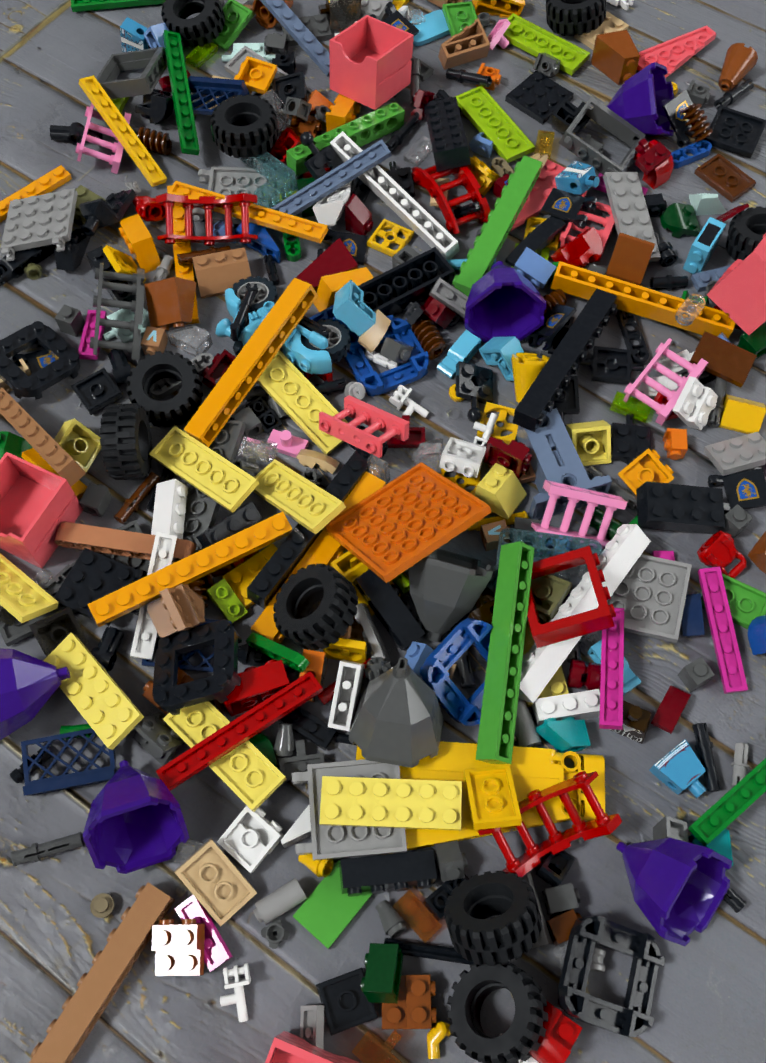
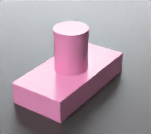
[487,19,511,50]
[265,429,309,458]

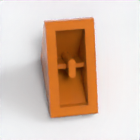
[307,89,334,115]

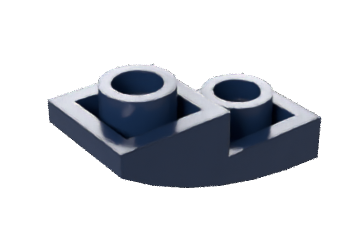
[681,593,705,637]

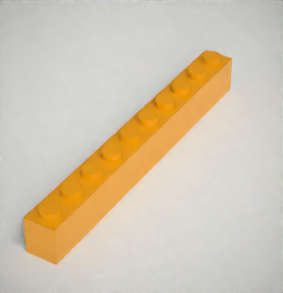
[551,261,735,338]
[183,278,318,447]
[251,471,386,644]
[87,511,293,628]

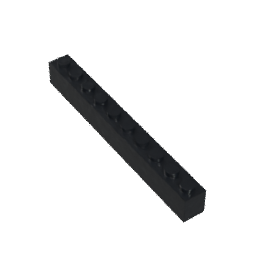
[513,289,618,432]
[247,448,378,609]

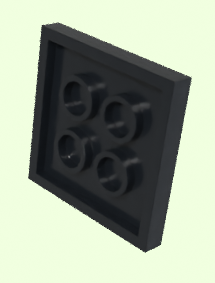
[505,71,574,125]
[704,105,766,159]
[54,548,136,627]

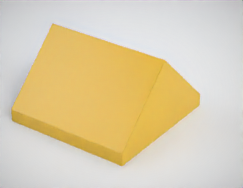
[719,394,766,434]

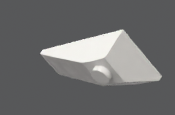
[312,181,352,228]

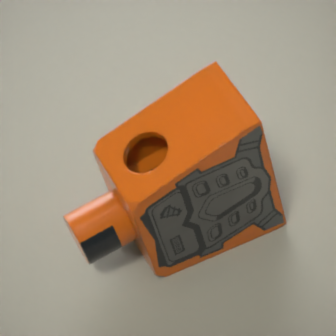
[299,649,328,702]

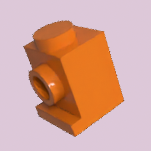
[476,62,502,91]
[663,428,688,460]

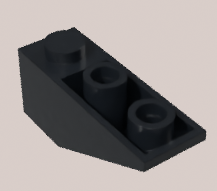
[54,229,91,271]

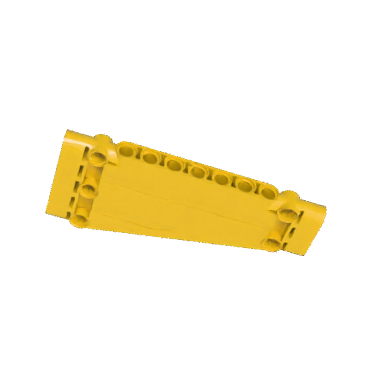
[356,741,605,855]

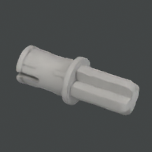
[152,255,174,282]
[731,743,750,787]

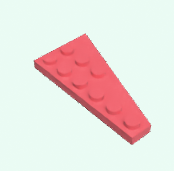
[637,25,716,79]
[510,159,565,232]

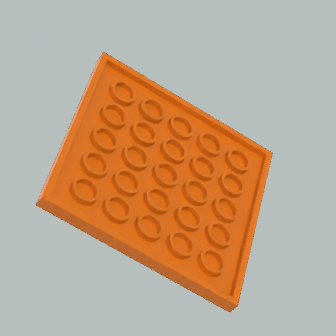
[324,462,492,583]

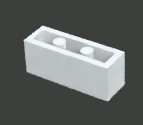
[151,479,188,539]
[328,660,365,731]
[531,689,600,727]

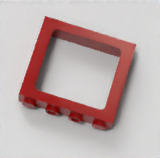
[527,545,616,648]

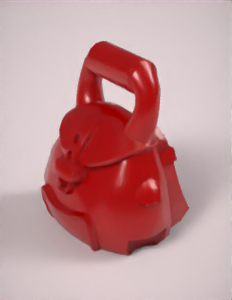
[132,196,166,222]
[697,531,747,578]

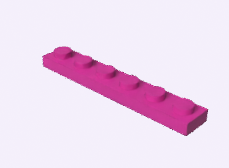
[698,567,748,694]
[599,608,624,730]

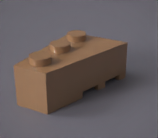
[438,18,491,70]

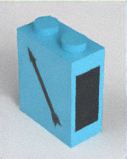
[683,217,726,274]

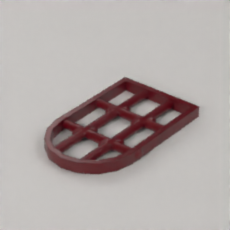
[716,203,749,222]

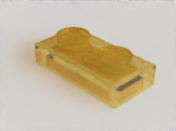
[534,130,555,160]

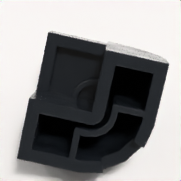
[135,89,174,123]
[547,98,591,134]

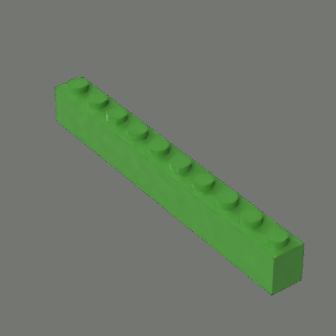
[452,155,543,297]
[476,541,535,764]

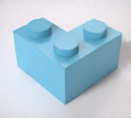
[333,280,376,337]
[479,336,524,381]

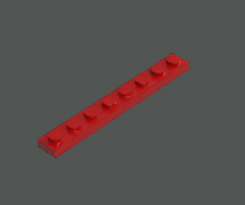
[156,671,323,791]

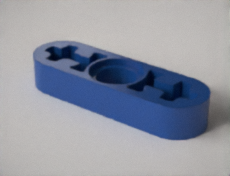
[671,140,712,169]

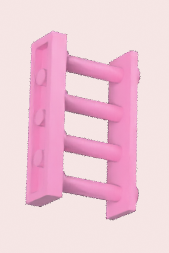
[75,102,132,174]
[623,338,708,426]
[531,480,627,549]

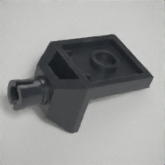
[79,189,137,237]

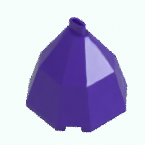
[606,62,674,137]
[464,261,547,343]
[0,648,71,740]
[83,760,190,874]
[616,838,732,946]

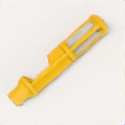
[468,511,528,531]

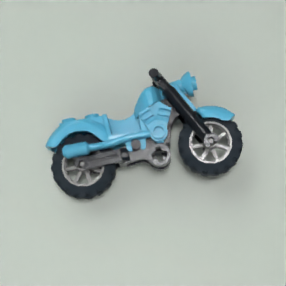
[215,276,351,375]

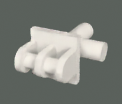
[389,385,429,418]
[473,412,498,446]
[220,963,251,1022]

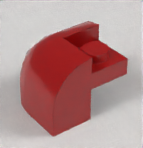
[264,127,302,166]
[634,140,674,189]
[551,227,603,268]
[529,1001,583,1063]

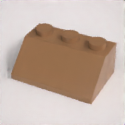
[192,247,251,299]

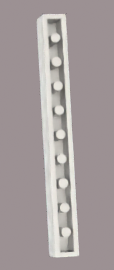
[330,131,460,260]
[518,524,651,703]

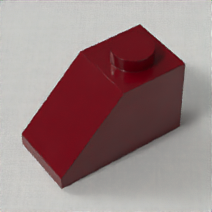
[344,194,373,235]
[423,296,456,329]

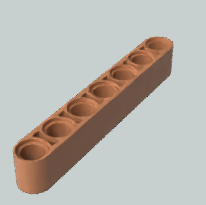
[54,522,197,564]

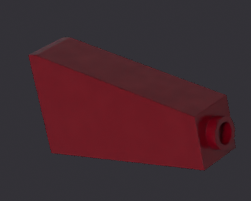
[296,238,358,293]

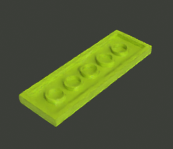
[503,13,590,76]
[455,86,535,163]

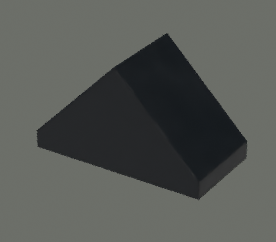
[536,850,575,887]

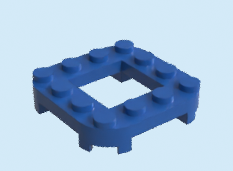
[344,315,429,396]
[419,618,493,726]

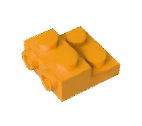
[234,56,278,95]
[617,448,674,497]

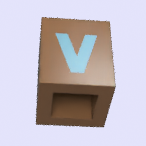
[141,326,168,356]
[480,520,513,551]

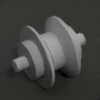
[122,181,141,196]
[344,381,365,400]

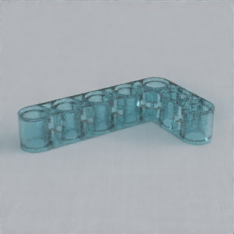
[239,152,298,208]
[493,528,602,588]

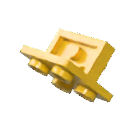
[467,155,499,196]

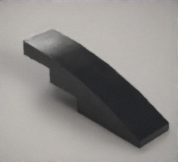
[505,216,566,267]

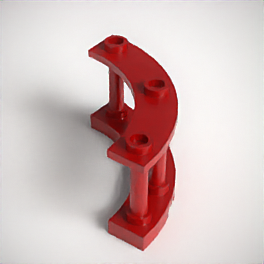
[411,165,491,234]
[156,193,258,246]
[478,771,622,878]

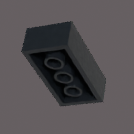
[636,481,725,534]

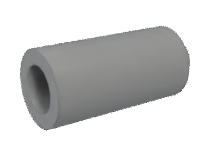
[515,699,542,748]
[253,877,307,925]

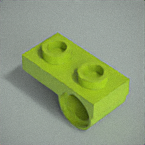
[207,578,248,623]

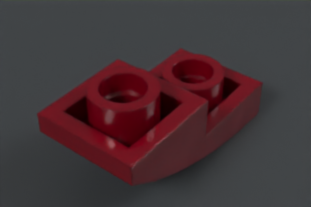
[651,686,691,734]

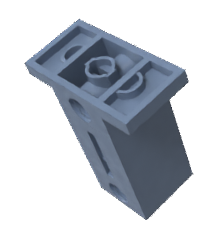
[516,408,612,520]

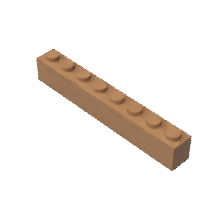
[0,387,86,486]
[29,882,175,1063]

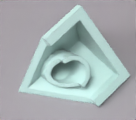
[689,193,727,216]

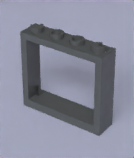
[96,47,168,99]
[559,96,646,175]

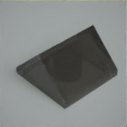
[330,0,361,31]
[29,606,89,657]

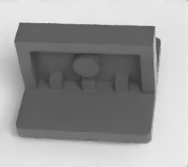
[132,712,186,766]

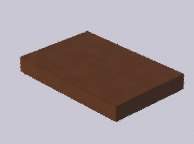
[694,153,756,203]
[689,331,757,388]

